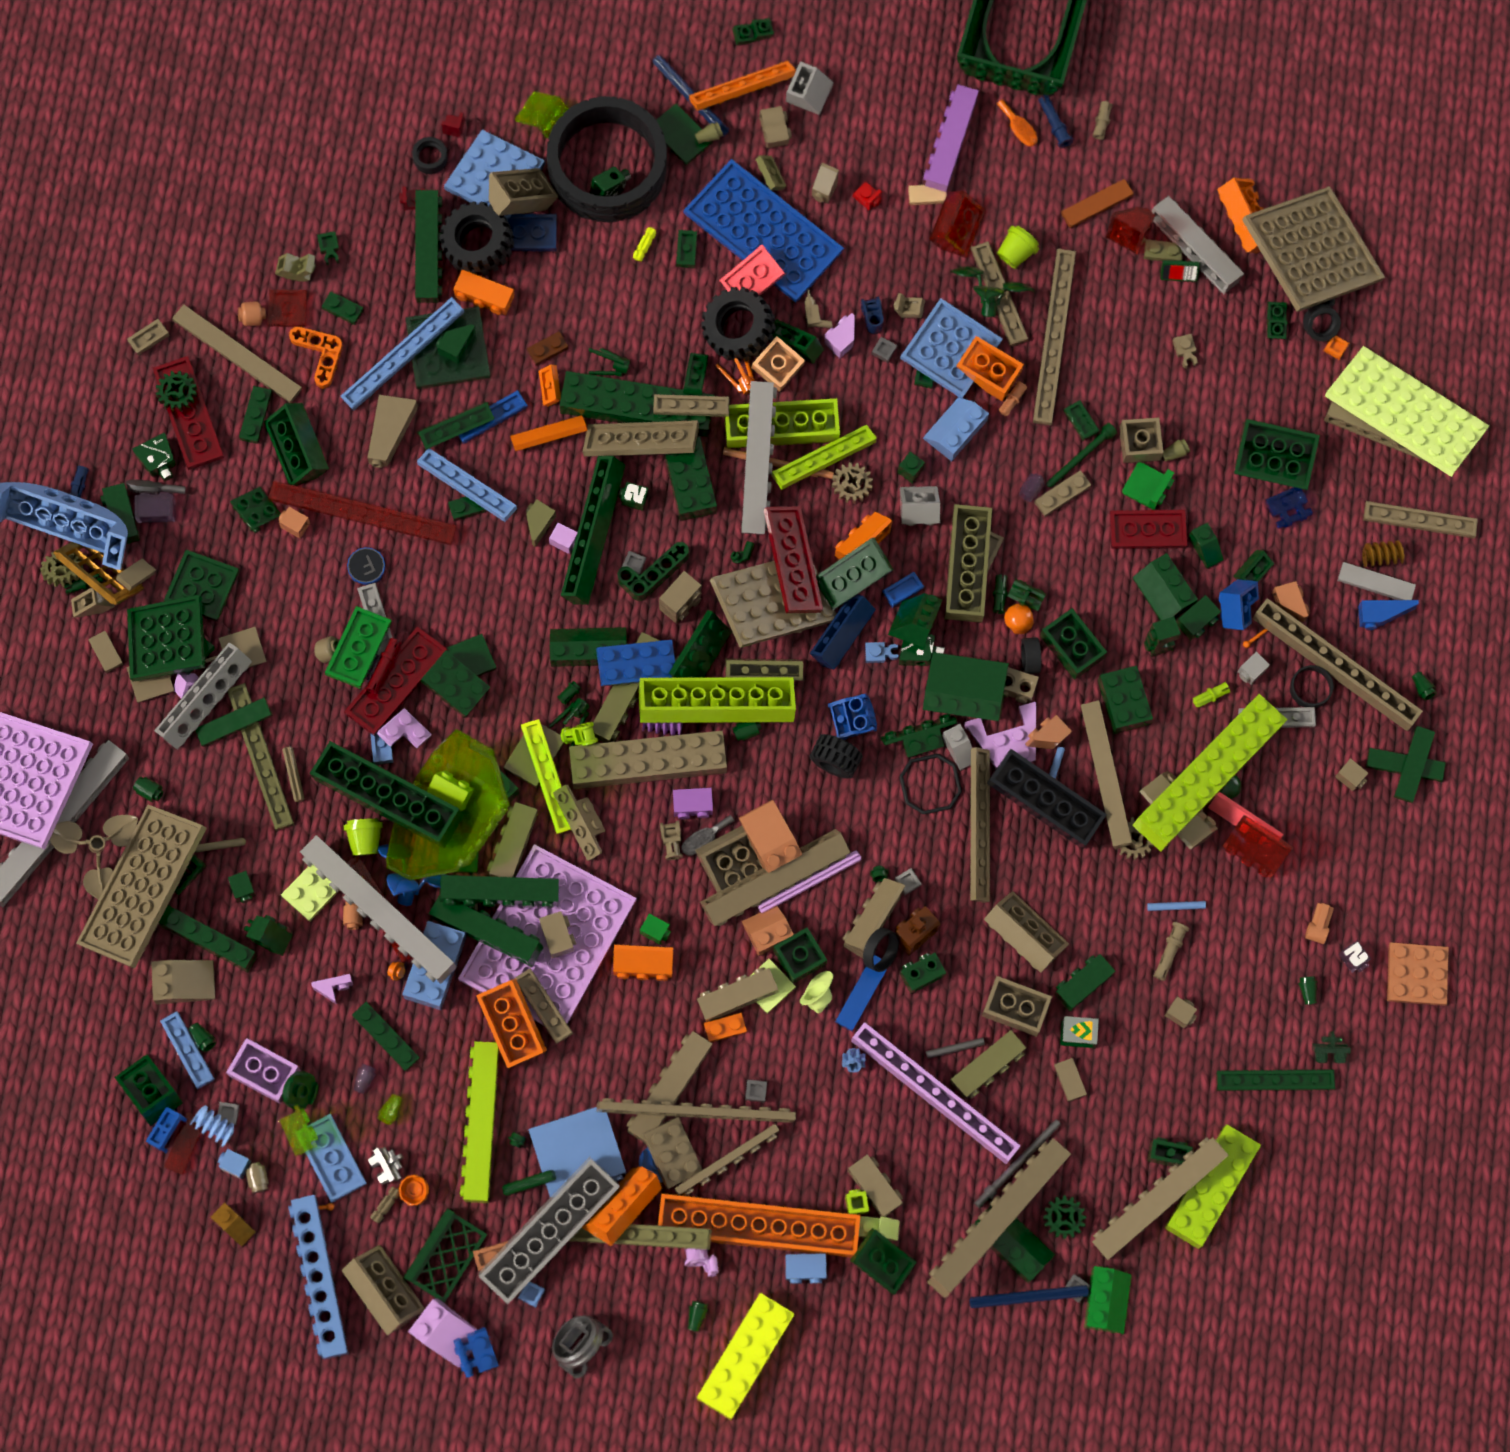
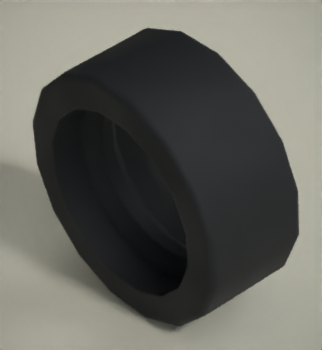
[412,137,448,174]
[1303,304,1341,342]
[1021,637,1041,674]

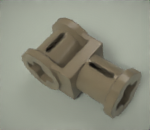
[660,820,683,860]

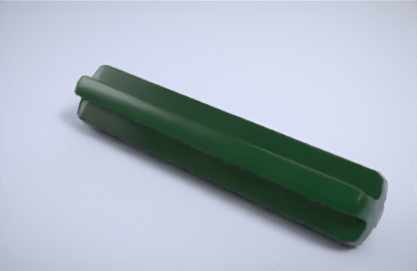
[502,1170,556,1195]

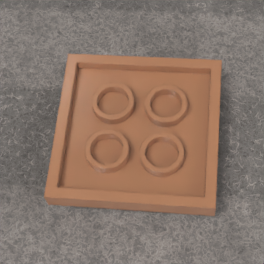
[1387,942,1448,1006]

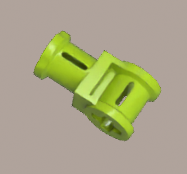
[561,722,598,746]

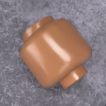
[238,301,266,326]

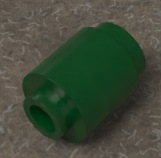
[732,722,762,742]
[133,776,163,803]

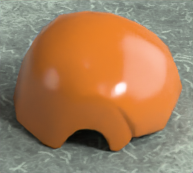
[1004,604,1034,634]
[399,1175,429,1206]

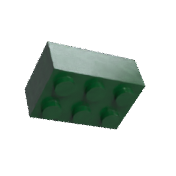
[1040,608,1107,680]
[420,650,490,717]
[1098,666,1153,734]

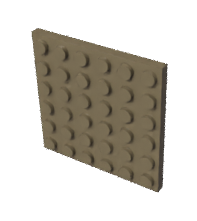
[1242,186,1385,312]

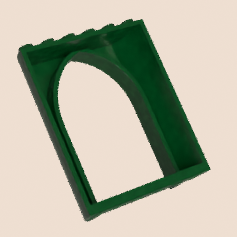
[957,0,1087,96]

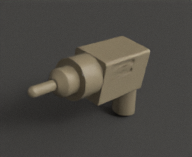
[804,289,832,328]

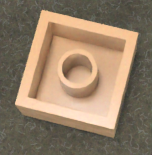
[752,336,805,392]

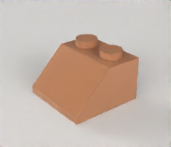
[742,906,794,957]

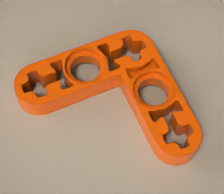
[289,327,343,389]

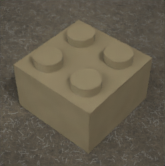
[1119,418,1163,463]
[659,571,702,624]

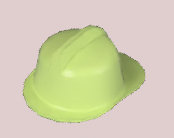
[800,971,833,1014]

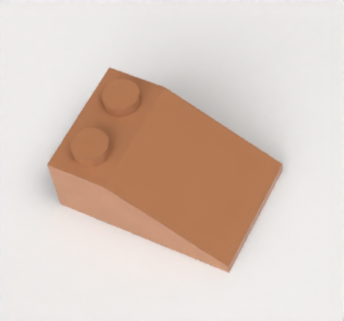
[739,800,803,873]

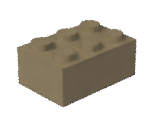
[982,976,1052,1037]

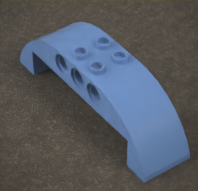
[0,482,128,571]

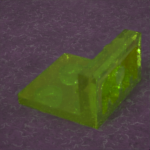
[515,91,569,139]
[279,1105,319,1157]

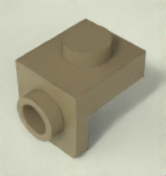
[894,293,925,318]

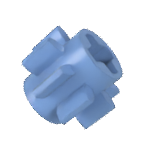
[842,1048,866,1072]

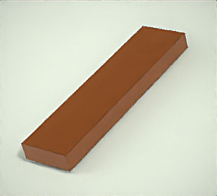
[1061,179,1134,228]

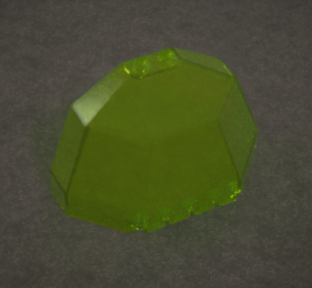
[386,729,510,880]

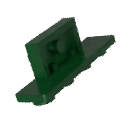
[880,714,957,757]

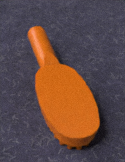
[997,99,1038,147]

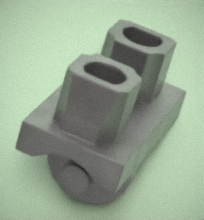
[368,1147,404,1184]

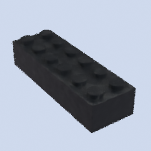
[987,749,1107,849]

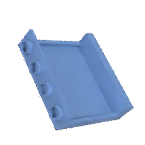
[528,1107,626,1197]

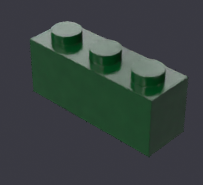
[100,483,140,544]
[1054,954,1116,1012]

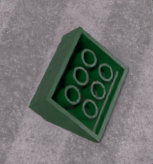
[1234,419,1320,490]
[923,652,1009,721]

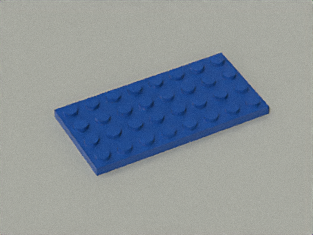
[683,159,844,303]

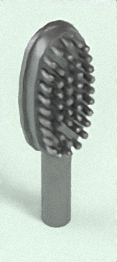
[126,480,186,494]
[682,815,734,856]

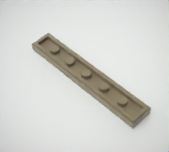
[971,242,1028,347]
[1363,501,1478,539]

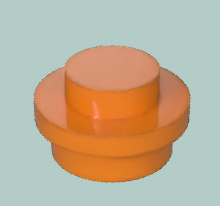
[388,962,405,981]

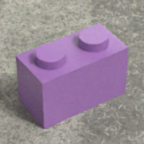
[673,788,713,819]

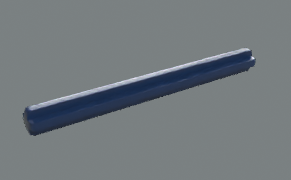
[653,55,729,137]
[969,1285,1089,1308]

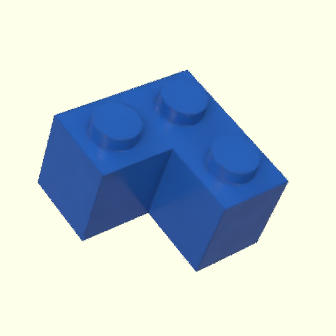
[1219,579,1259,630]

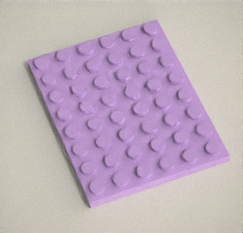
[458,844,637,1026]

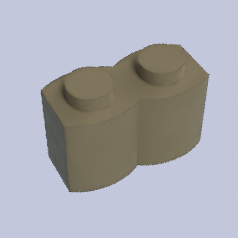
[759,106,792,148]

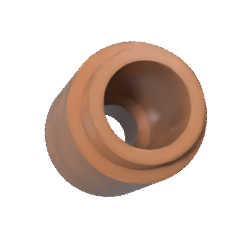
[343,902,363,930]

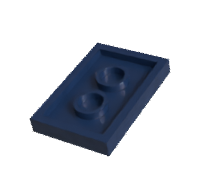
[508,214,557,251]

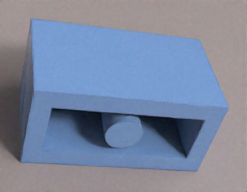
[785,1254,826,1284]

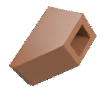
[1272,581,1309,622]
[1025,715,1072,749]

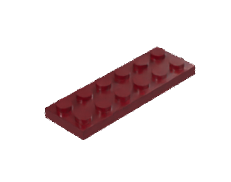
[153,356,224,470]
[764,506,823,614]
[344,626,447,736]

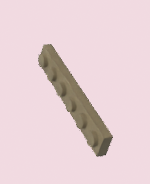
[675,1124,779,1196]

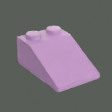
[408,1298,477,1368]

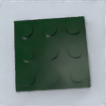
[164,550,240,622]

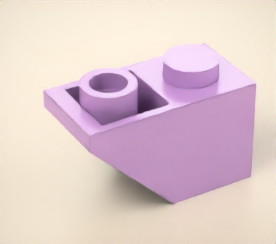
[824,313,855,359]

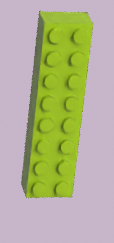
[639,677,796,723]

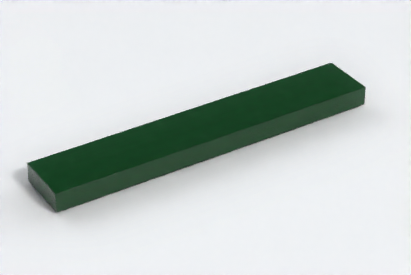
[1216,1070,1335,1091]

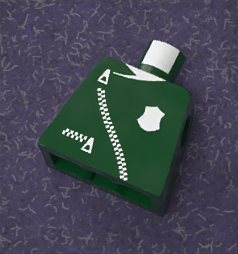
[589,167,631,197]
[132,433,176,481]
[898,634,944,666]

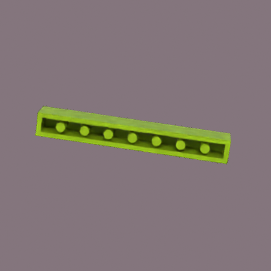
[460,1042,499,1203]

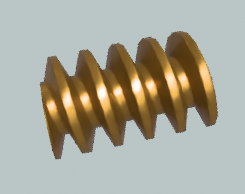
[1362,540,1404,567]

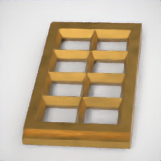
[53,542,144,605]

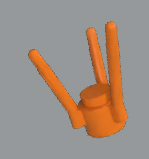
[716,358,755,395]

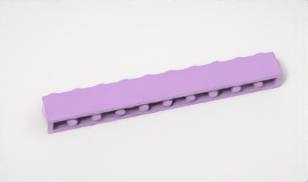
[851,1022,1020,1164]

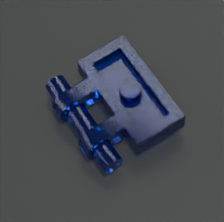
[1265,488,1313,529]

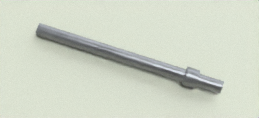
[974,1119,1061,1209]

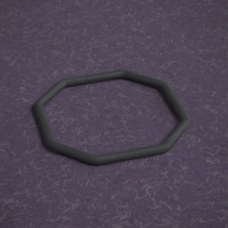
[899,754,962,814]

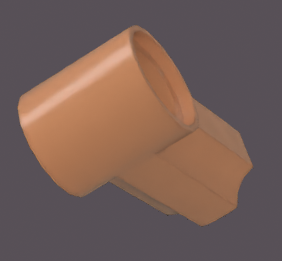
[1305,903,1334,944]

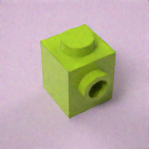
[845,1189,869,1215]

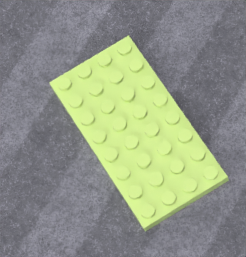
[1325,346,1489,477]

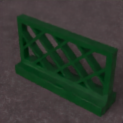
[403,1208,487,1303]

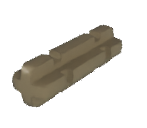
[371,1187,400,1223]

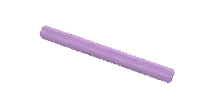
[757,851,861,913]

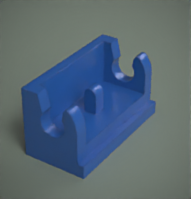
[146,1107,187,1154]

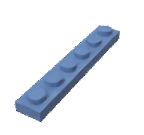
[417,448,517,522]

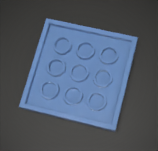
[444,130,545,221]
[900,298,1002,398]

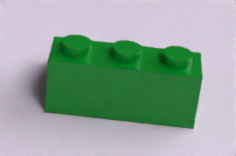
[1084,1266,1132,1335]

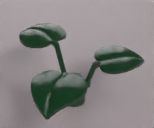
[951,266,1035,317]

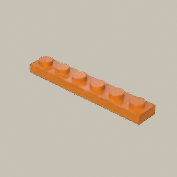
[689,61,796,111]

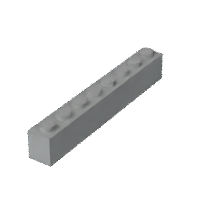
[741,381,777,535]

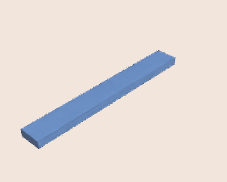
[340,297,465,411]

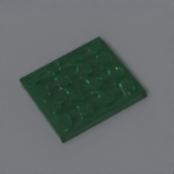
[405,306,491,389]

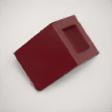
[441,112,465,138]

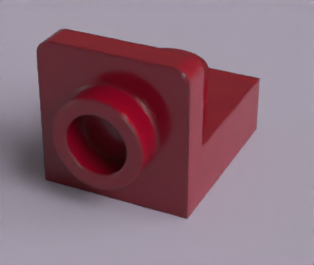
[399,186,425,210]

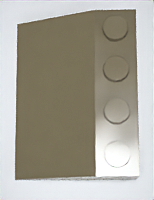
[695,826,762,892]

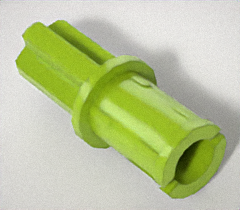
[1193,682,1230,708]

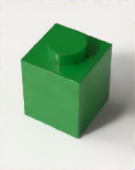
[640,913,671,945]

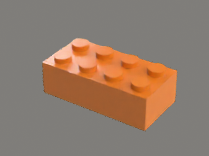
[476,978,547,1068]

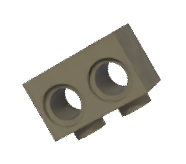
[1004,667,1039,703]

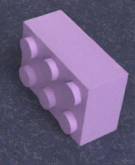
[226,1038,300,1104]

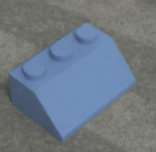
[923,397,989,461]

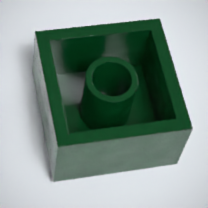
[773,927,827,984]

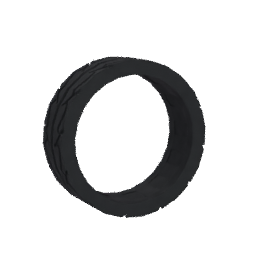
[547,96,667,222]

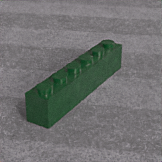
[415,190,443,303]
[439,875,559,908]
[429,895,544,968]
[158,905,258,973]

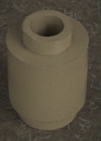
[245,1162,269,1193]

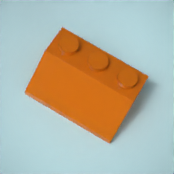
[835,512,892,560]
[613,945,673,981]

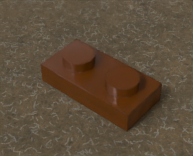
[527,332,568,366]

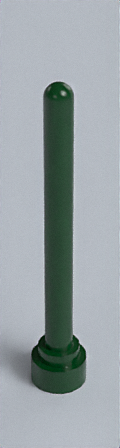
[1046,423,1117,488]

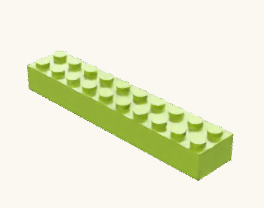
[1132,694,1288,852]

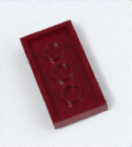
[1110,510,1187,549]

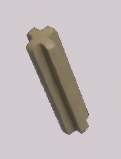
[282,746,305,802]

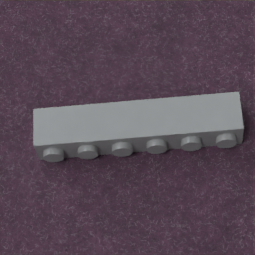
[1148,196,1244,294]

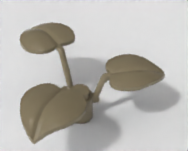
[49,815,138,900]

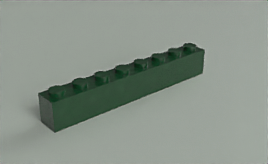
[561,456,626,605]

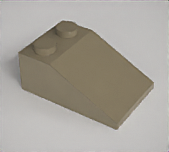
[151,960,216,1005]

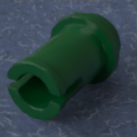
[557,681,581,705]

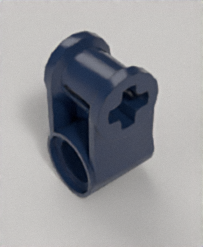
[860,296,883,334]

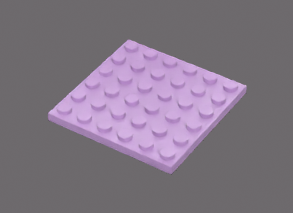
[0,712,93,850]

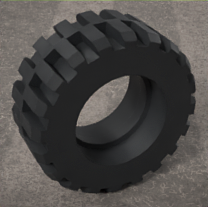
[440,201,514,276]
[701,287,776,362]

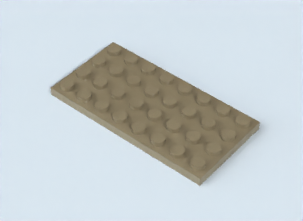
[76,804,207,969]

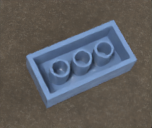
[402,921,466,1010]

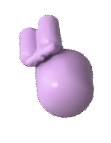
[685,1249,719,1277]

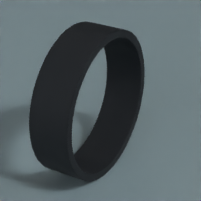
[1290,665,1334,708]
[863,928,899,972]

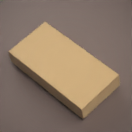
[908,185,946,205]

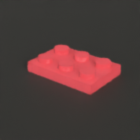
[720,245,785,296]

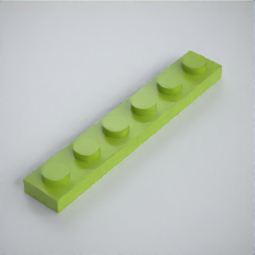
[772,425,877,490]

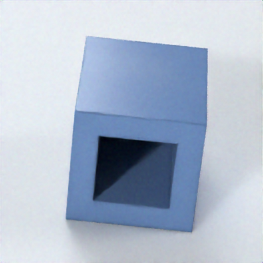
[218,1149,251,1179]

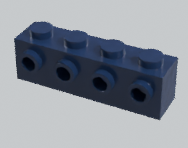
[810,594,876,670]

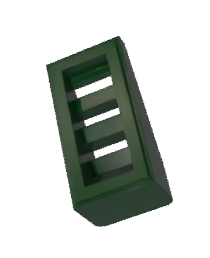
[174,854,207,895]

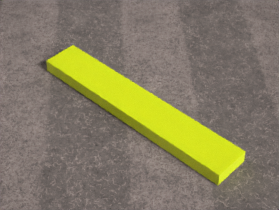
[521,719,571,834]

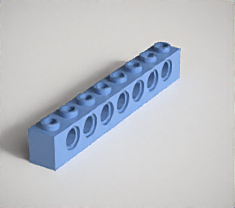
[288,1195,348,1360]

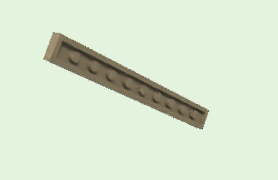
[1033,249,1076,426]
[596,1098,796,1123]

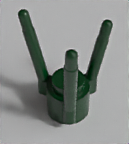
[588,348,630,377]
[549,698,590,746]

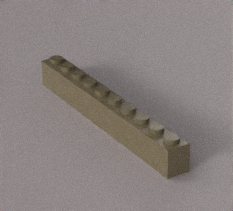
[1253,598,1423,731]
[927,1138,1071,1298]

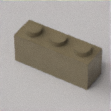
[847,1154,903,1217]

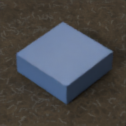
[518,1282,545,1308]

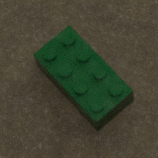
[664,436,717,521]

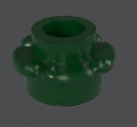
[870,866,889,882]
[508,1132,527,1148]

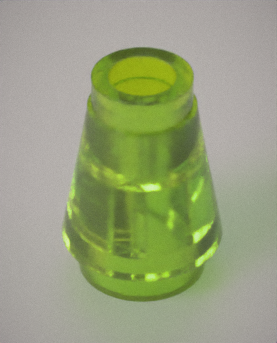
[377,1094,402,1125]

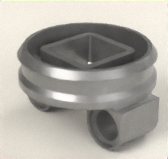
[552,1315,613,1378]

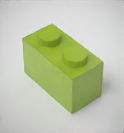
[427,771,474,811]

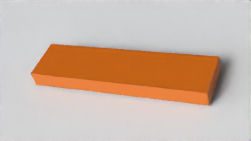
[510,415,587,451]

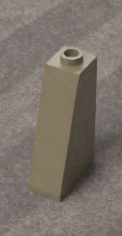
[368,395,418,468]

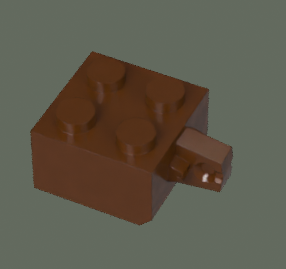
[895,906,941,956]

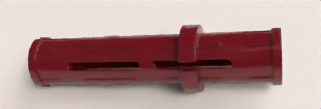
[365,638,401,694]

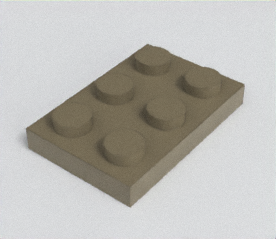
[642,1117,702,1189]

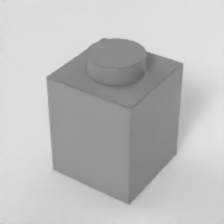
[1238,652,1270,685]

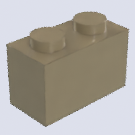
[539,911,576,958]

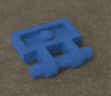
[453,1327,499,1378]

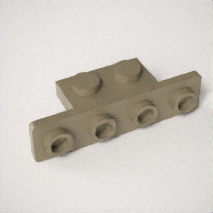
[553,785,605,861]

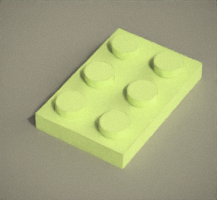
[281,865,337,922]

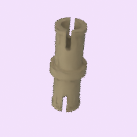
[1093,101,1112,140]

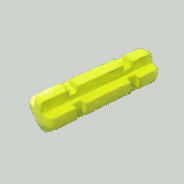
[633,227,656,262]

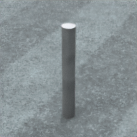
[926,1037,985,1059]

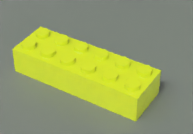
[697,1293,794,1420]

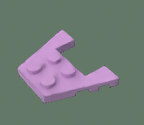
[964,702,1036,768]

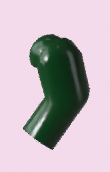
[730,541,755,564]

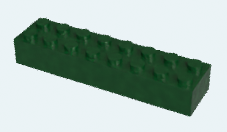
[560,371,714,437]
[310,741,464,848]

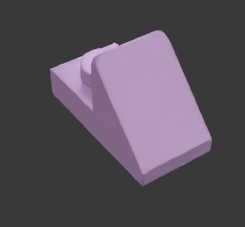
[311,974,353,1004]

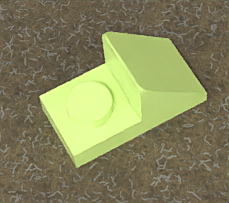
[858,1216,899,1241]

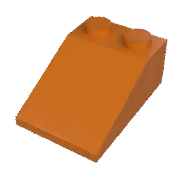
[956,336,1024,401]

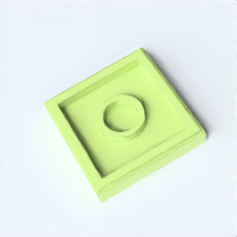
[750,959,796,1014]

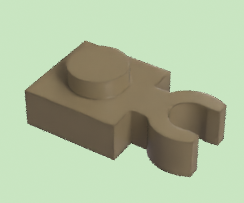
[1172,334,1197,368]

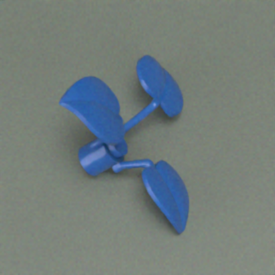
[378,844,447,906]

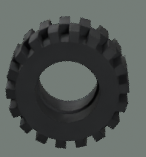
[810,734,863,778]

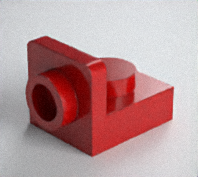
[853,181,882,210]

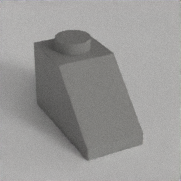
[942,724,972,771]

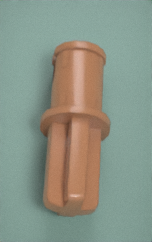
[999,381,1027,416]

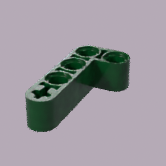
[617,542,689,601]

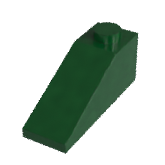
[771,319,824,364]

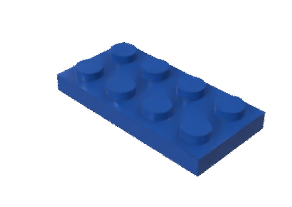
[596,640,675,686]

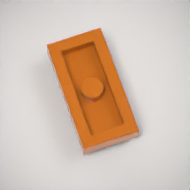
[539,364,561,407]
[704,1013,747,1042]

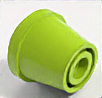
[997,226,1039,269]
[344,818,383,856]

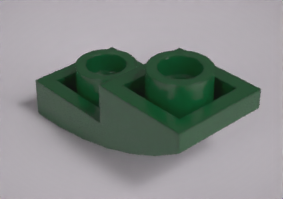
[732,18,774,45]
[1267,302,1287,339]

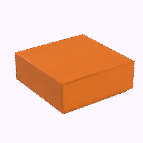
[1323,336,1349,360]

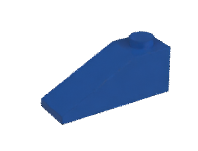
[1358,600,1419,630]

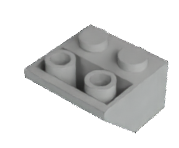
[786,62,833,115]

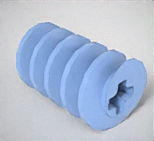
[190,1105,234,1147]

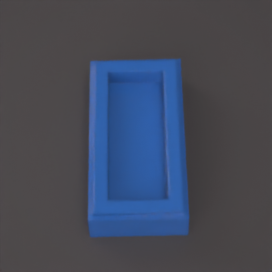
[882,572,924,608]

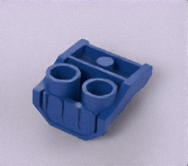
[828,694,877,740]

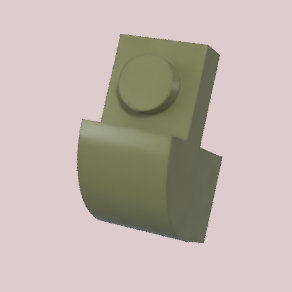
[275,253,315,282]

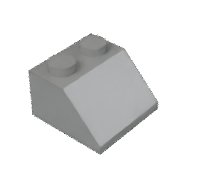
[900,486,940,526]

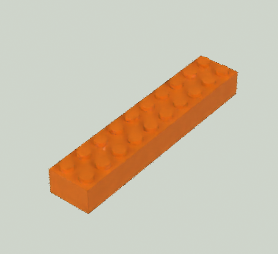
[658,1194,860,1258]

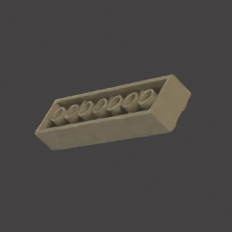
[569,730,727,789]

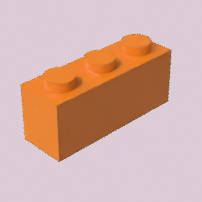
[454,270,514,315]

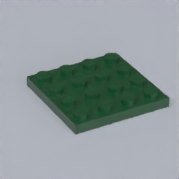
[127,595,205,682]

